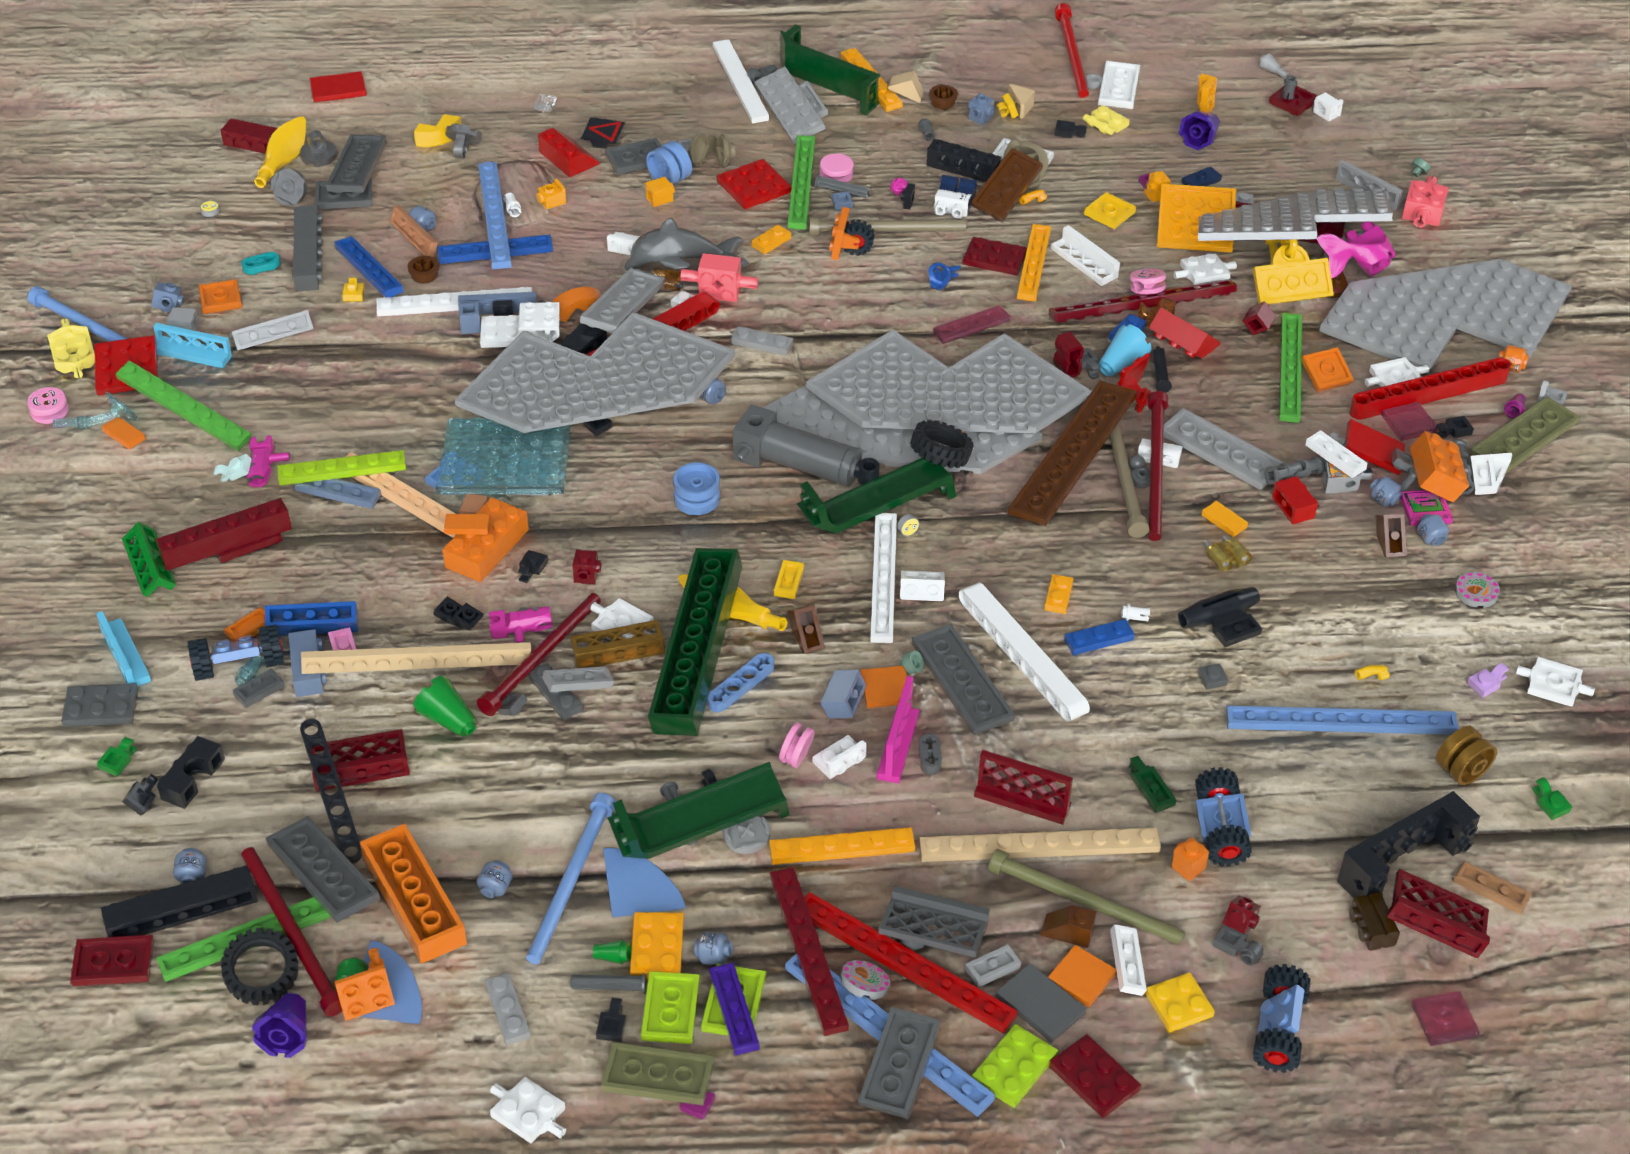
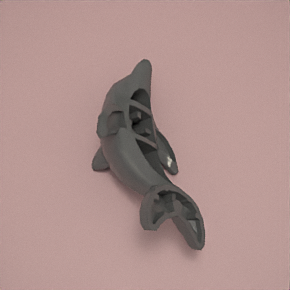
[624,218,749,271]

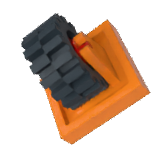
[829,207,875,260]

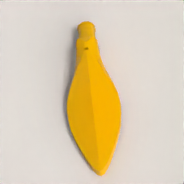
[254,116,306,188]
[678,574,787,631]

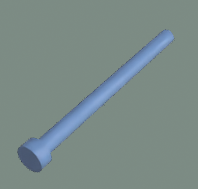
[27,286,158,358]
[526,793,616,964]

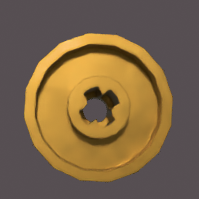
[1436,725,1497,786]

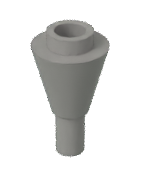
[1259,53,1289,79]

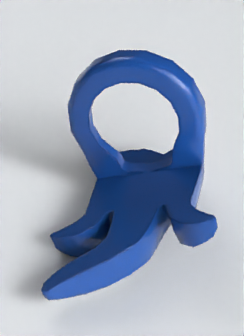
[928,262,961,290]

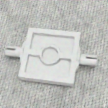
[1173,253,1237,285]
[1365,357,1429,387]
[590,598,654,640]
[1516,657,1595,707]
[490,1077,566,1143]

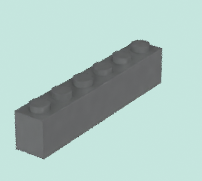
[293,205,323,292]

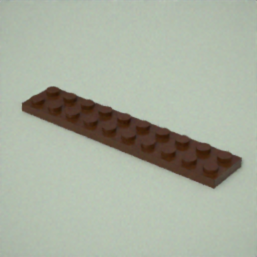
[1008,381,1137,526]

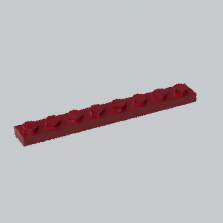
[770,867,849,1036]

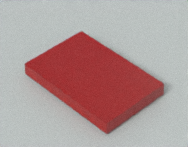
[309,71,367,103]
[1344,419,1405,475]

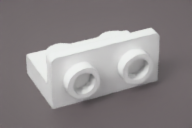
[607,232,640,255]
[1138,438,1183,468]
[900,570,945,601]
[812,735,866,779]

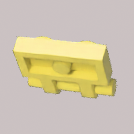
[1083,105,1130,135]

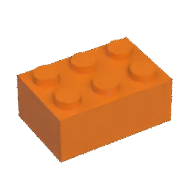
[1410,431,1469,503]

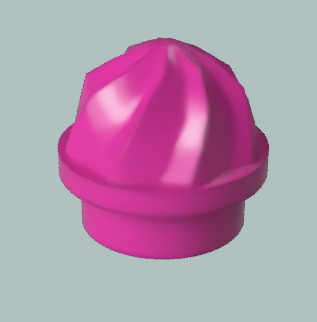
[891,178,908,196]

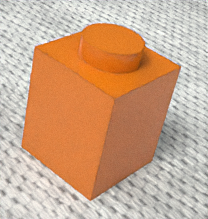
[1172,837,1209,881]

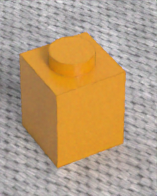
[645,176,675,207]

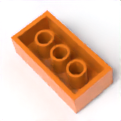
[442,497,529,583]

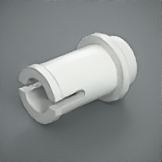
[1121,604,1150,622]

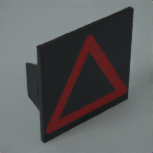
[581,117,625,149]

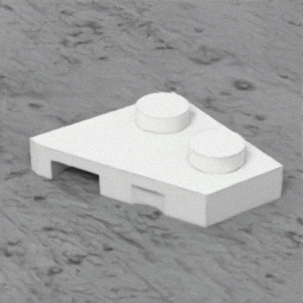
[1470,453,1512,495]

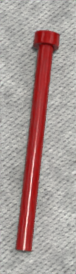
[1054,3,1089,98]

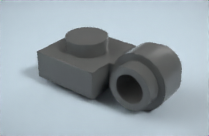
[747,65,778,84]
[1213,925,1263,966]

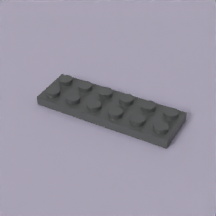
[326,134,386,194]
[912,624,1015,735]
[265,816,380,923]

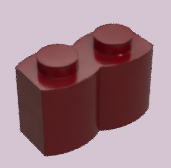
[1053,331,1084,378]

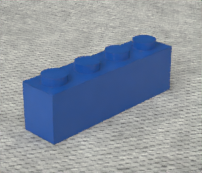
[265,601,358,636]

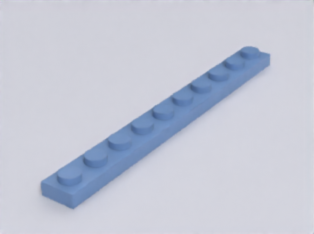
[478,162,512,269]
[1226,706,1459,735]
[785,955,995,1117]

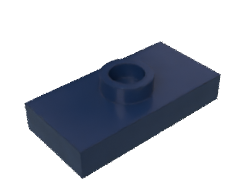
[1181,166,1222,187]

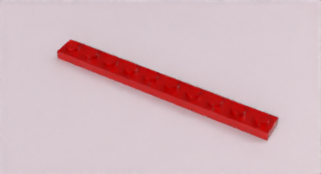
[804,892,1018,1034]

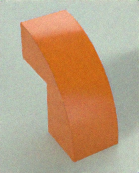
[552,287,602,323]

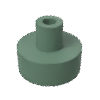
[1411,158,1431,177]
[900,650,924,674]

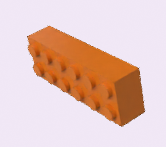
[360,823,467,964]

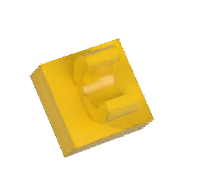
[997,93,1019,119]
[342,278,365,301]

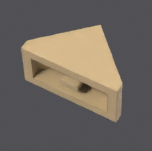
[888,71,924,103]
[1008,84,1035,119]

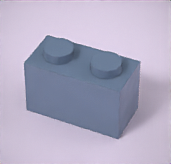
[821,669,867,719]

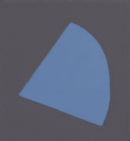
[603,848,686,918]
[360,940,422,1024]

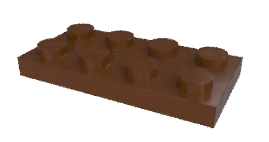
[971,148,1043,222]

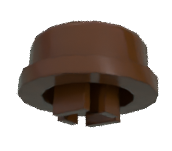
[929,85,958,110]
[407,256,439,283]

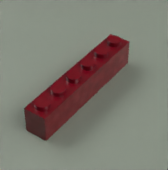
[156,498,292,571]

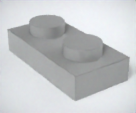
[965,945,1021,988]

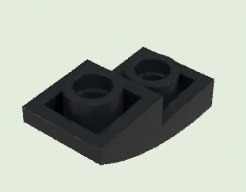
[433,596,484,630]

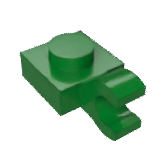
[97,737,137,777]
[1532,777,1573,820]

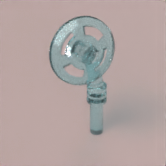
[53,391,138,428]

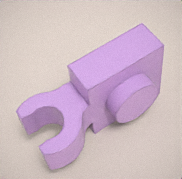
[1467,663,1509,698]

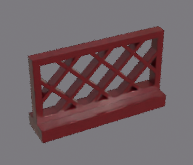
[311,729,410,791]
[974,749,1073,825]
[1387,868,1490,959]

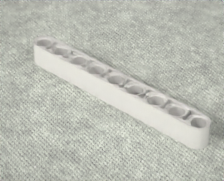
[959,582,1090,722]

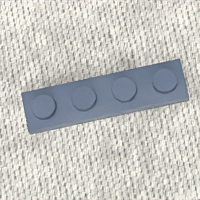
[458,292,537,314]
[294,479,381,509]

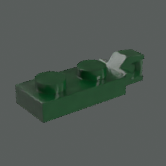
[1129,756,1177,813]

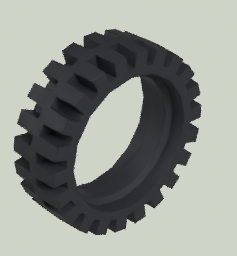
[910,420,974,468]
[221,928,298,1005]

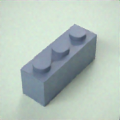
[288,629,327,697]

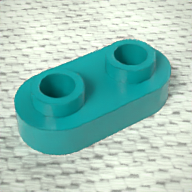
[241,252,280,275]

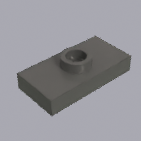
[232,668,285,708]

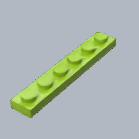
[277,450,406,486]

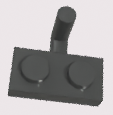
[1391,448,1418,492]

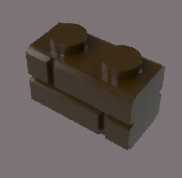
[1349,893,1400,951]

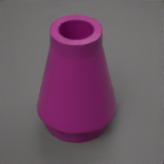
[1504,393,1526,419]

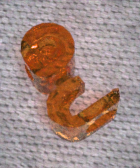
[1138,299,1176,327]

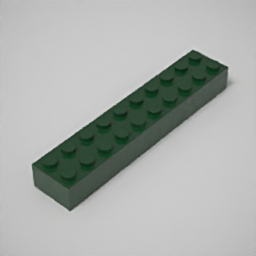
[648,548,742,736]

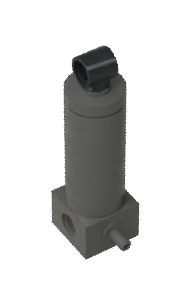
[733,404,880,487]

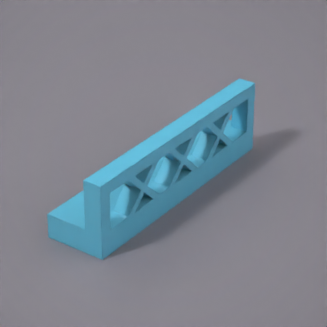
[153,323,232,368]
[96,611,151,686]

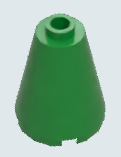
[413,675,477,736]

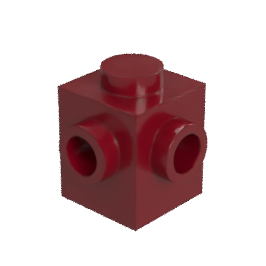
[1242,301,1276,335]
[572,549,602,585]
[1222,895,1261,934]

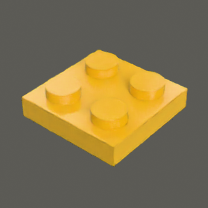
[1084,192,1136,229]
[1145,972,1215,1033]

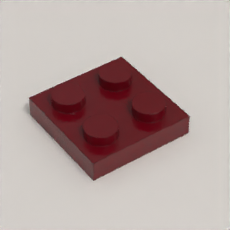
[1269,86,1318,116]

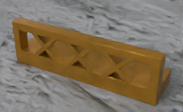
[570,620,665,668]

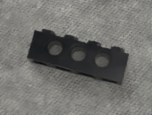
[927,139,1002,182]

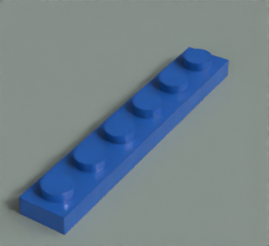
[437,234,553,264]
[335,236,403,298]

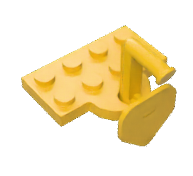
[1253,239,1334,305]

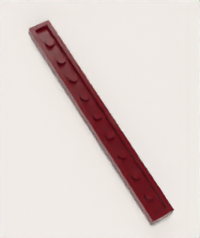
[1049,279,1237,323]

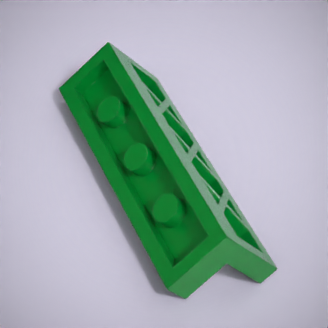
[122,522,176,597]

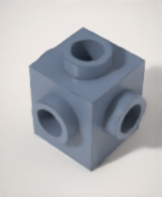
[968,93,995,125]
[151,282,184,312]

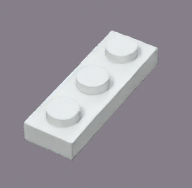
[1305,430,1368,478]
[1110,924,1147,996]

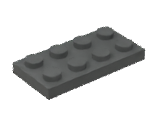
[858,1007,941,1119]

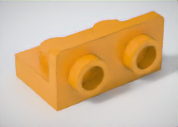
[1197,74,1217,112]

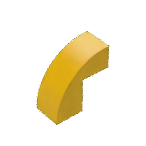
[414,114,461,147]

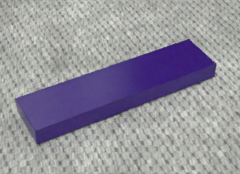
[709,963,760,1055]

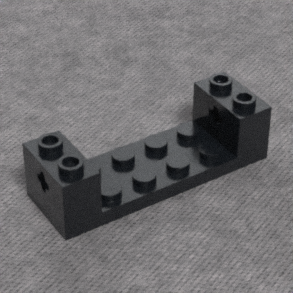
[1337,791,1480,898]

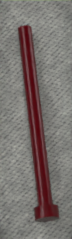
[1148,391,1168,541]
[477,593,601,716]
[241,847,342,1017]

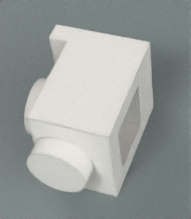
[1313,93,1343,121]

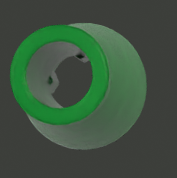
[593,939,631,965]

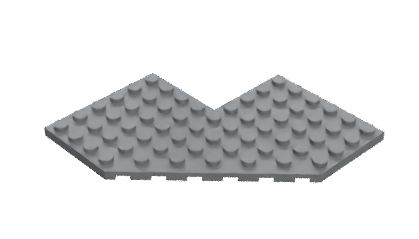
[1198,187,1393,241]
[1319,259,1572,374]
[455,312,735,433]
[806,330,1092,434]
[762,385,1043,474]

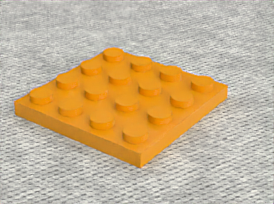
[1157,184,1236,253]

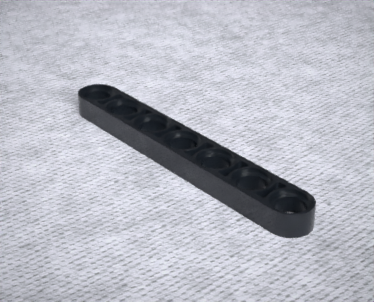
[300,718,362,864]

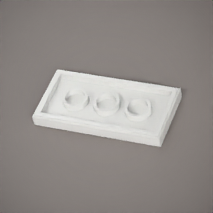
[1098,61,1140,109]

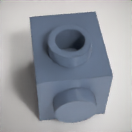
[458,302,481,334]

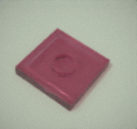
[1382,402,1438,441]
[1411,991,1480,1046]

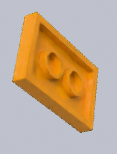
[630,912,684,979]

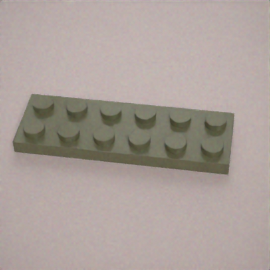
[1470,396,1580,474]

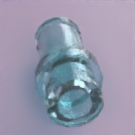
[235,655,264,686]

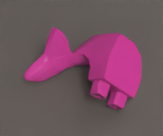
[1317,221,1396,278]

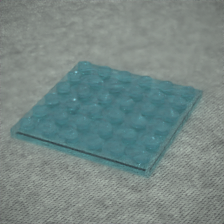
[436,418,571,494]

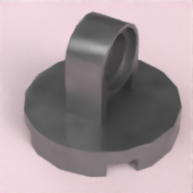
[445,124,482,158]
[300,131,337,167]
[271,168,307,206]

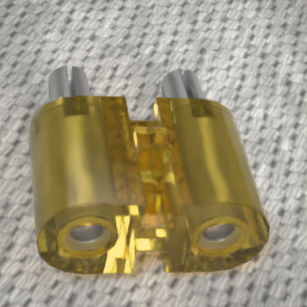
[1203,535,1252,571]

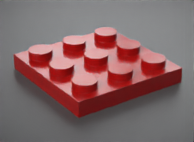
[717,159,792,210]
[94,335,158,396]

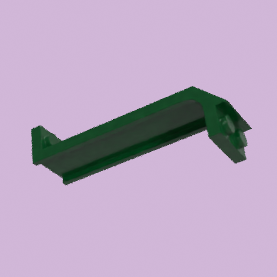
[780,24,880,116]
[797,457,957,534]
[607,762,790,859]

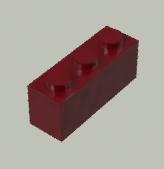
[221,118,278,154]

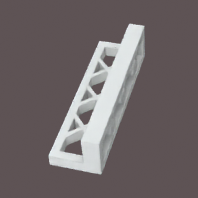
[1050,225,1120,286]

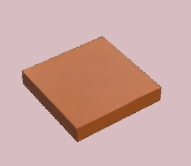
[198,279,242,314]
[1301,347,1354,392]
[860,666,907,708]
[1048,945,1117,1008]

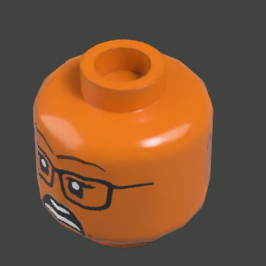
[1498,345,1529,373]

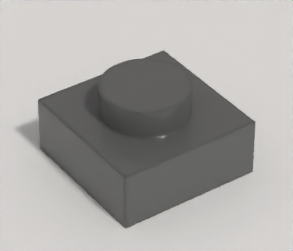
[1198,663,1228,690]
[498,692,528,716]

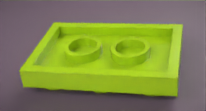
[701,964,766,1036]
[641,971,700,1044]
[972,1024,1058,1109]

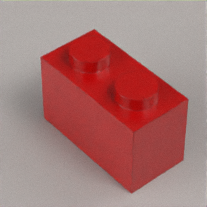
[1272,476,1318,524]

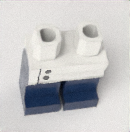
[934,175,977,219]

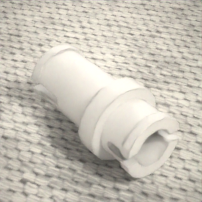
[503,193,521,217]

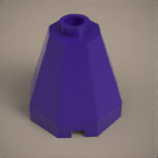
[1179,111,1220,151]
[252,993,307,1058]

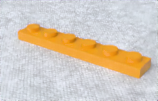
[840,48,902,112]
[1017,224,1051,301]
[769,827,915,865]

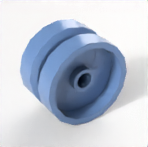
[646,141,692,185]
[673,462,720,515]

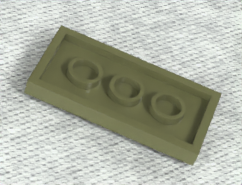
[601,1042,715,1106]

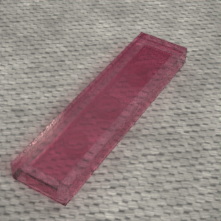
[933,305,1010,344]

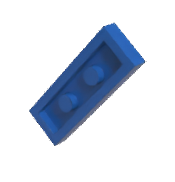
[1064,619,1135,655]

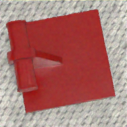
[1116,353,1150,413]

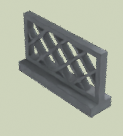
[878,886,990,957]

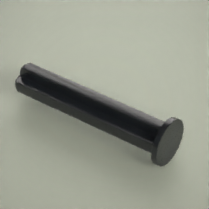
[1153,346,1172,393]

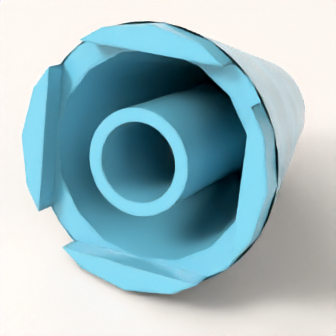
[1099,324,1151,377]

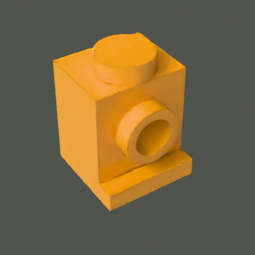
[1144,171,1171,203]
[536,179,566,210]

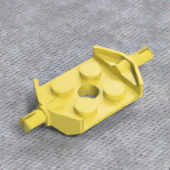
[47,318,95,378]

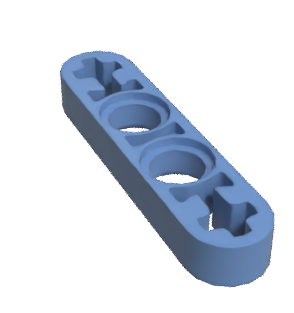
[707,653,774,712]

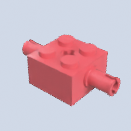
[1402,176,1449,228]
[681,253,759,302]

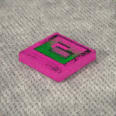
[1400,490,1453,526]

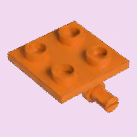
[334,948,395,1021]

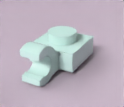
[213,454,252,482]

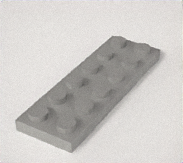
[754,67,826,144]
[580,268,665,333]
[1163,408,1284,490]

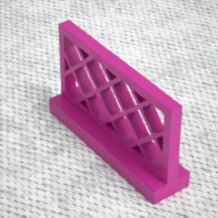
[877,676,920,784]

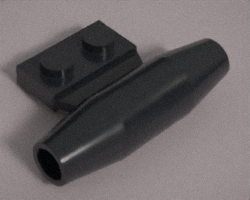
[1178,587,1263,647]

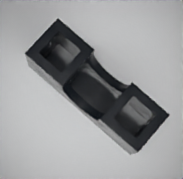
[157,736,225,809]

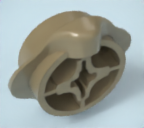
[1000,139,1049,190]

